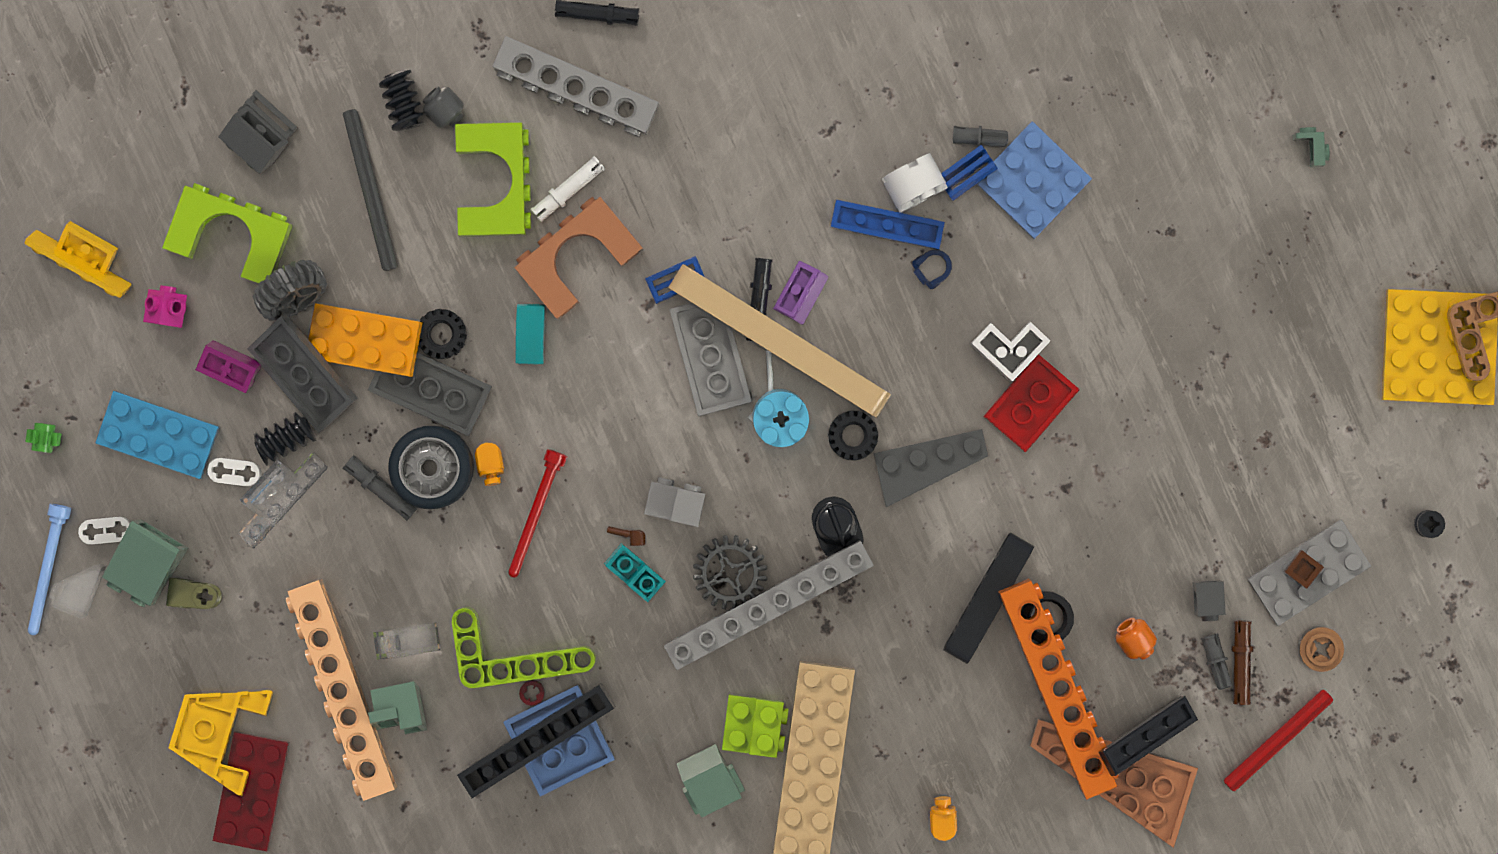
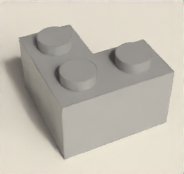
[644,477,706,527]

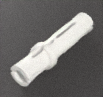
[531,156,605,223]

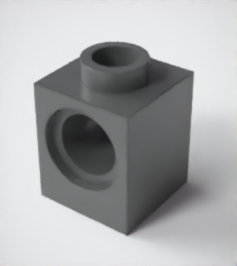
[1192,580,1226,621]

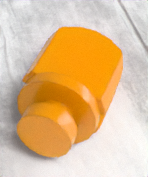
[475,443,504,486]
[930,796,957,841]

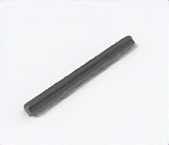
[343,109,397,271]

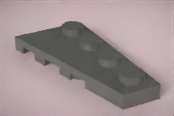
[874,429,988,507]

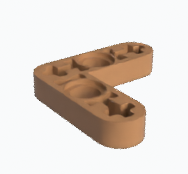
[1447,291,1498,381]

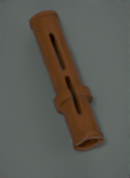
[1231,620,1254,705]

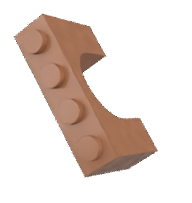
[514,197,643,320]

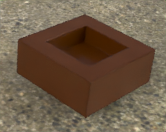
[1283,550,1324,589]

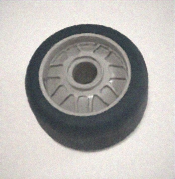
[388,426,474,509]

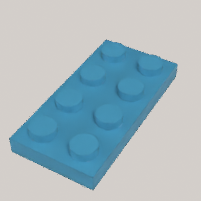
[95,391,219,479]

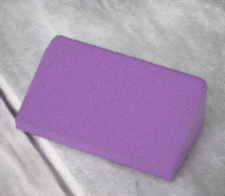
[773,260,828,324]

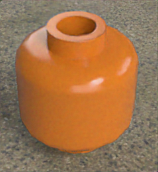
[1115,618,1157,660]

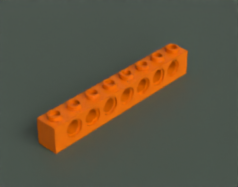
[998,579,1119,800]

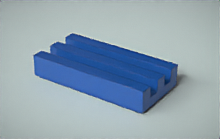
[941,145,998,201]
[645,256,705,304]

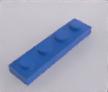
[831,200,945,250]

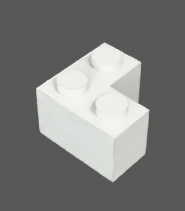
[970,322,1050,382]

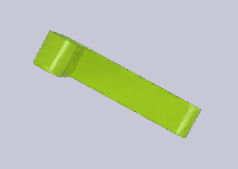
[452,607,596,688]

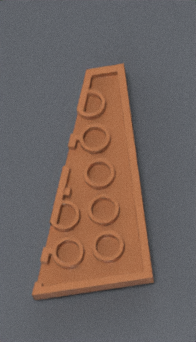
[1030,719,1198,848]

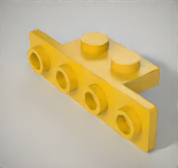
[24,221,132,298]

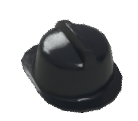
[812,496,864,557]

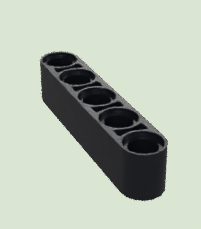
[943,532,1034,664]

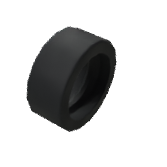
[1021,591,1074,643]

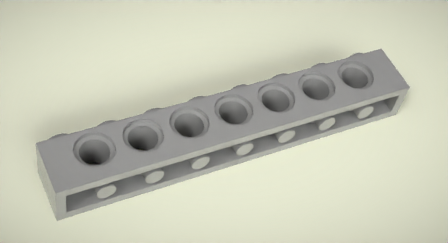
[664,540,874,670]

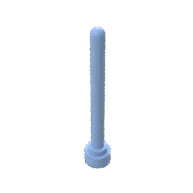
[28,503,72,635]

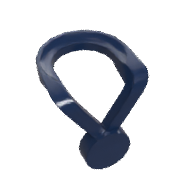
[912,250,952,289]

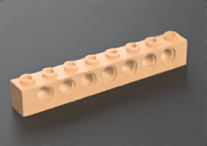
[286,579,397,801]

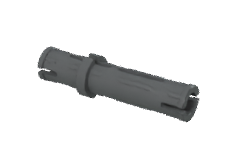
[342,455,418,521]

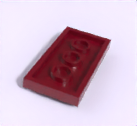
[212,731,290,852]

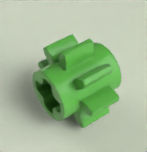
[25,423,62,453]

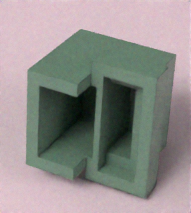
[368,681,427,735]
[677,744,745,817]

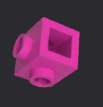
[143,285,187,328]

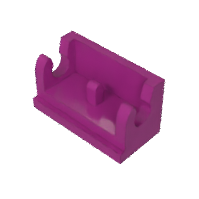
[195,340,262,393]

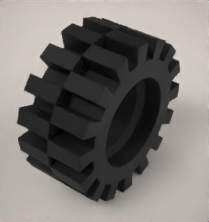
[418,309,467,359]
[828,411,879,461]

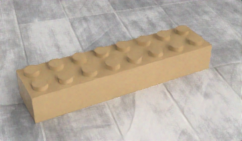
[773,661,855,854]

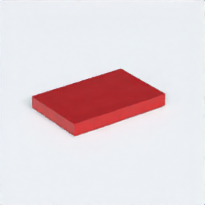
[983,354,1080,452]

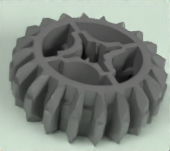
[252,260,327,321]
[693,535,767,610]

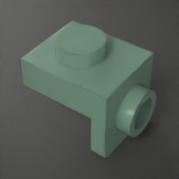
[1293,127,1330,168]

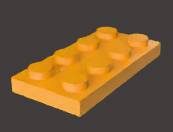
[308,303,423,377]

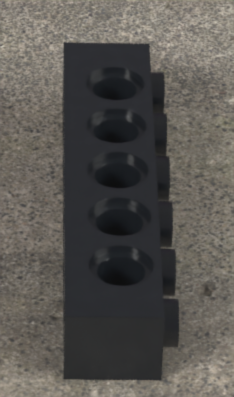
[457,683,616,798]

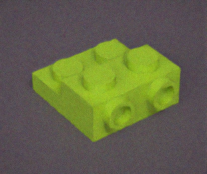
[722,694,789,758]

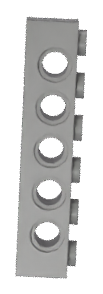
[492,36,660,137]

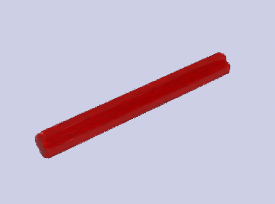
[1224,690,1334,792]

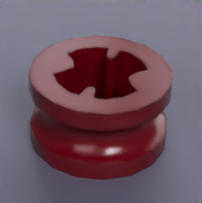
[519,680,545,706]

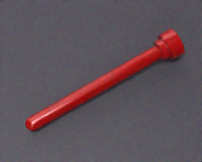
[508,449,568,578]

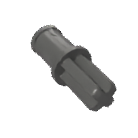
[953,126,1008,147]
[1201,633,1232,690]

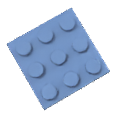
[977,121,1092,239]
[503,685,615,796]

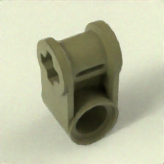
[166,578,222,609]

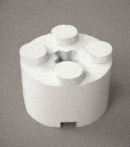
[882,153,948,213]

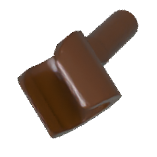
[607,526,645,546]

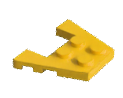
[168,690,273,797]

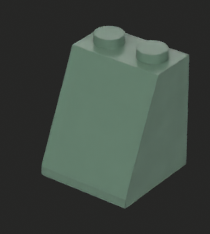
[102,519,188,607]

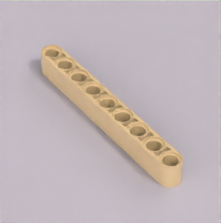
[668,264,891,418]

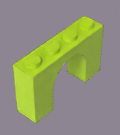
[455,122,531,237]
[162,183,293,283]

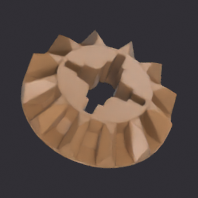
[1299,627,1344,672]

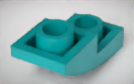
[516,304,546,364]
[604,543,666,602]

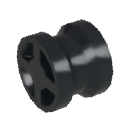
[1414,510,1446,538]

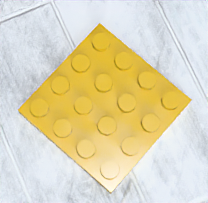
[1381,289,1498,405]

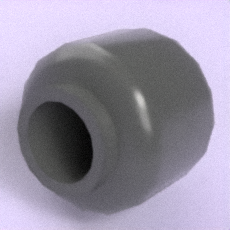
[422,86,464,128]

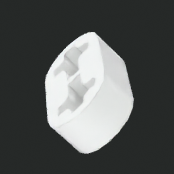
[207,458,262,486]
[78,517,131,544]

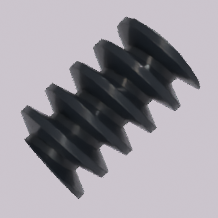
[379,70,426,131]
[254,412,317,466]

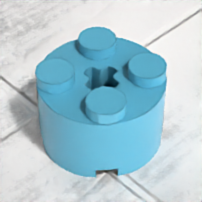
[752,389,809,447]

